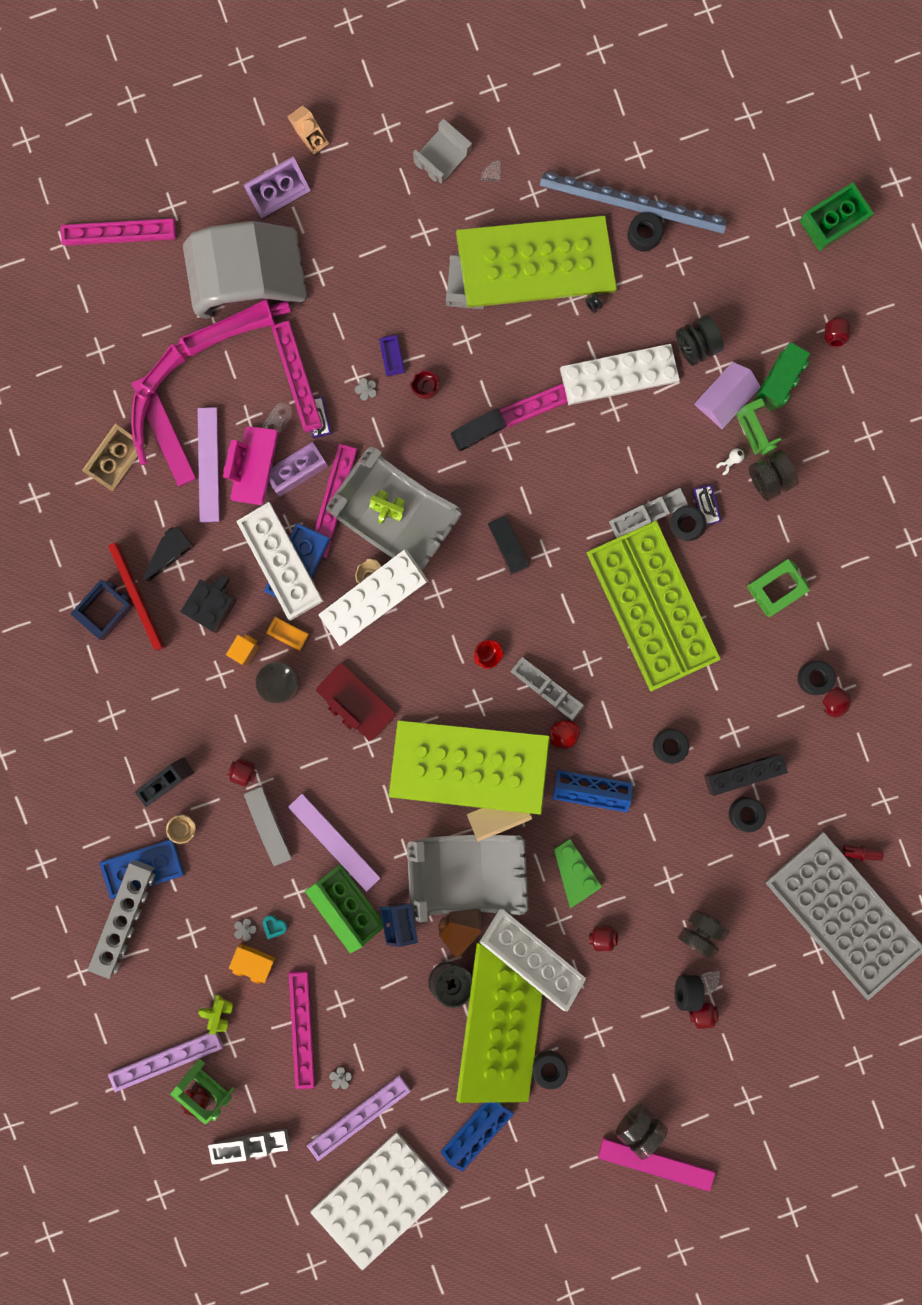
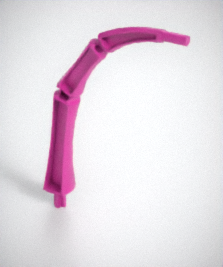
[131,299,291,465]

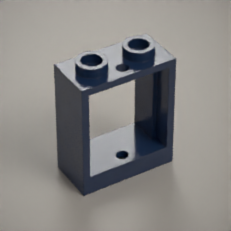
[70,579,134,640]
[380,903,418,947]

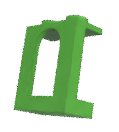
[736,398,781,456]
[746,559,810,617]
[170,1059,234,1125]

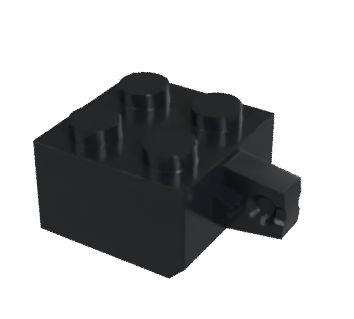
[180,575,236,633]

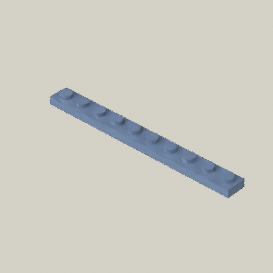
[540,171,726,234]

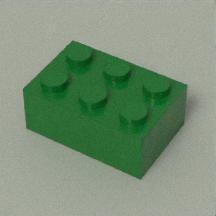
[799,182,874,252]
[753,342,810,412]

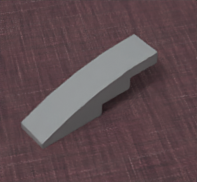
[609,488,689,538]
[510,657,585,721]
[244,785,292,866]
[208,1129,291,1164]

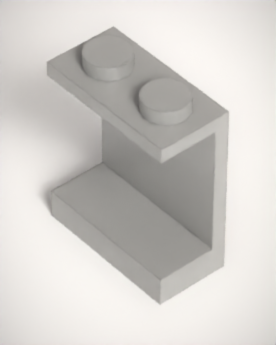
[413,119,472,184]
[446,254,484,310]

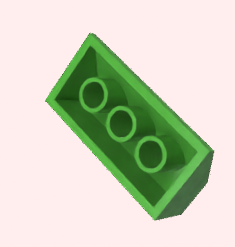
[305,864,383,954]

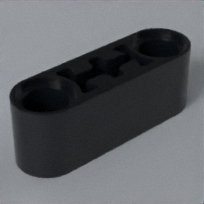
[450,408,507,451]

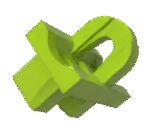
[369,490,405,524]
[198,994,233,1035]

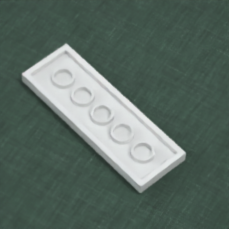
[560,344,679,405]
[236,502,323,620]
[319,549,429,646]
[480,909,586,1011]

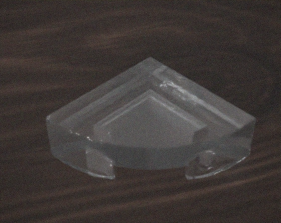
[481,160,501,181]
[700,970,720,995]

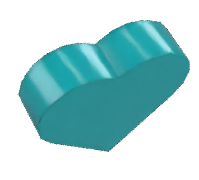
[263,915,288,939]

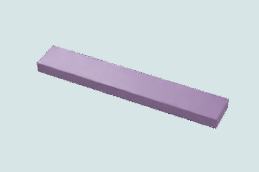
[198,408,220,523]
[288,793,381,892]
[108,1031,224,1092]
[307,1074,412,1161]

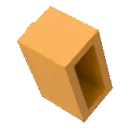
[226,634,260,666]
[229,943,276,984]

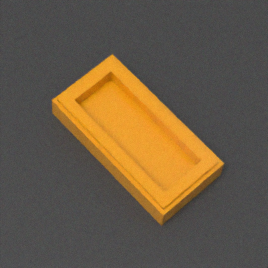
[266,617,309,651]

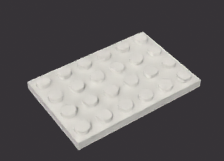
[310,1131,449,1270]

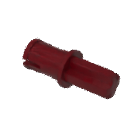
[843,845,884,861]

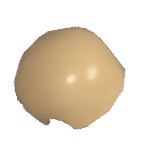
[355,558,382,584]
[166,814,196,844]

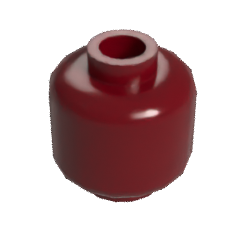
[824,317,850,347]
[227,759,257,787]
[589,926,618,951]
[689,1002,719,1029]
[181,1086,210,1117]

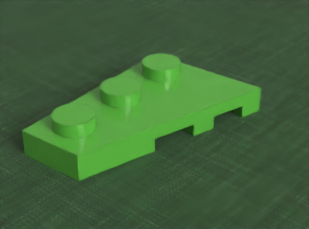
[554,838,602,909]

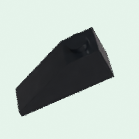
[488,516,529,576]
[143,526,195,582]
[135,757,195,808]

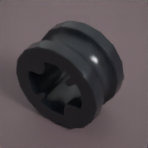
[585,293,603,313]

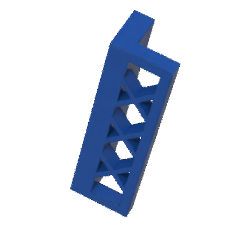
[552,770,633,813]
[440,1102,514,1172]

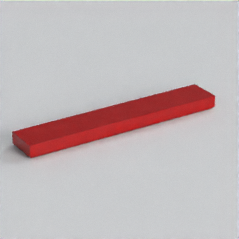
[108,542,165,651]

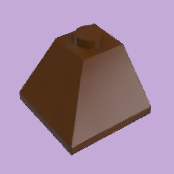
[438,908,482,958]

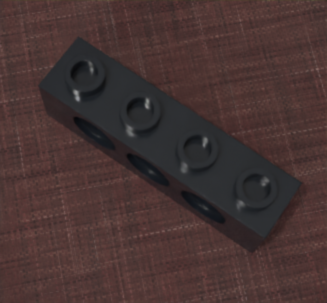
[704,753,788,796]

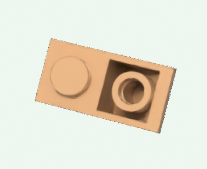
[287,105,329,155]

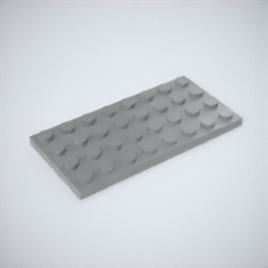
[764,832,922,1000]

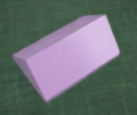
[243,156,311,219]
[694,362,761,429]
[269,442,328,497]

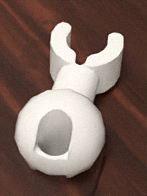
[716,448,744,475]

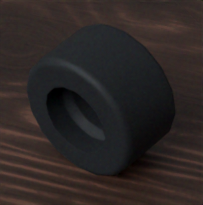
[627,213,663,252]
[670,506,707,541]
[797,661,836,695]
[653,729,689,764]
[728,797,766,833]
[675,975,705,1011]
[532,1050,568,1090]

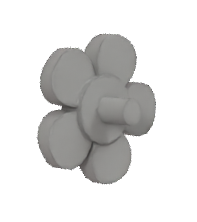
[355,378,376,401]
[234,919,256,941]
[329,1067,352,1089]

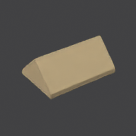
[82,423,145,491]
[467,808,532,842]

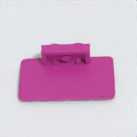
[223,426,278,505]

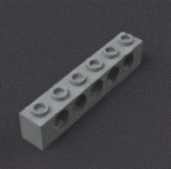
[87,859,156,979]

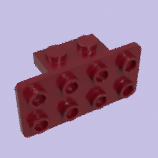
[316,664,395,741]

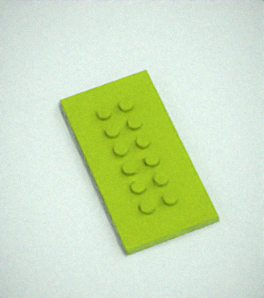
[456,216,617,308]
[586,521,721,691]
[389,721,550,815]
[456,943,542,1103]

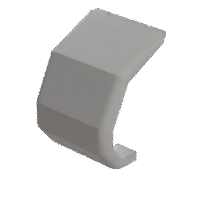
[183,221,308,319]
[326,447,462,571]
[407,835,529,922]

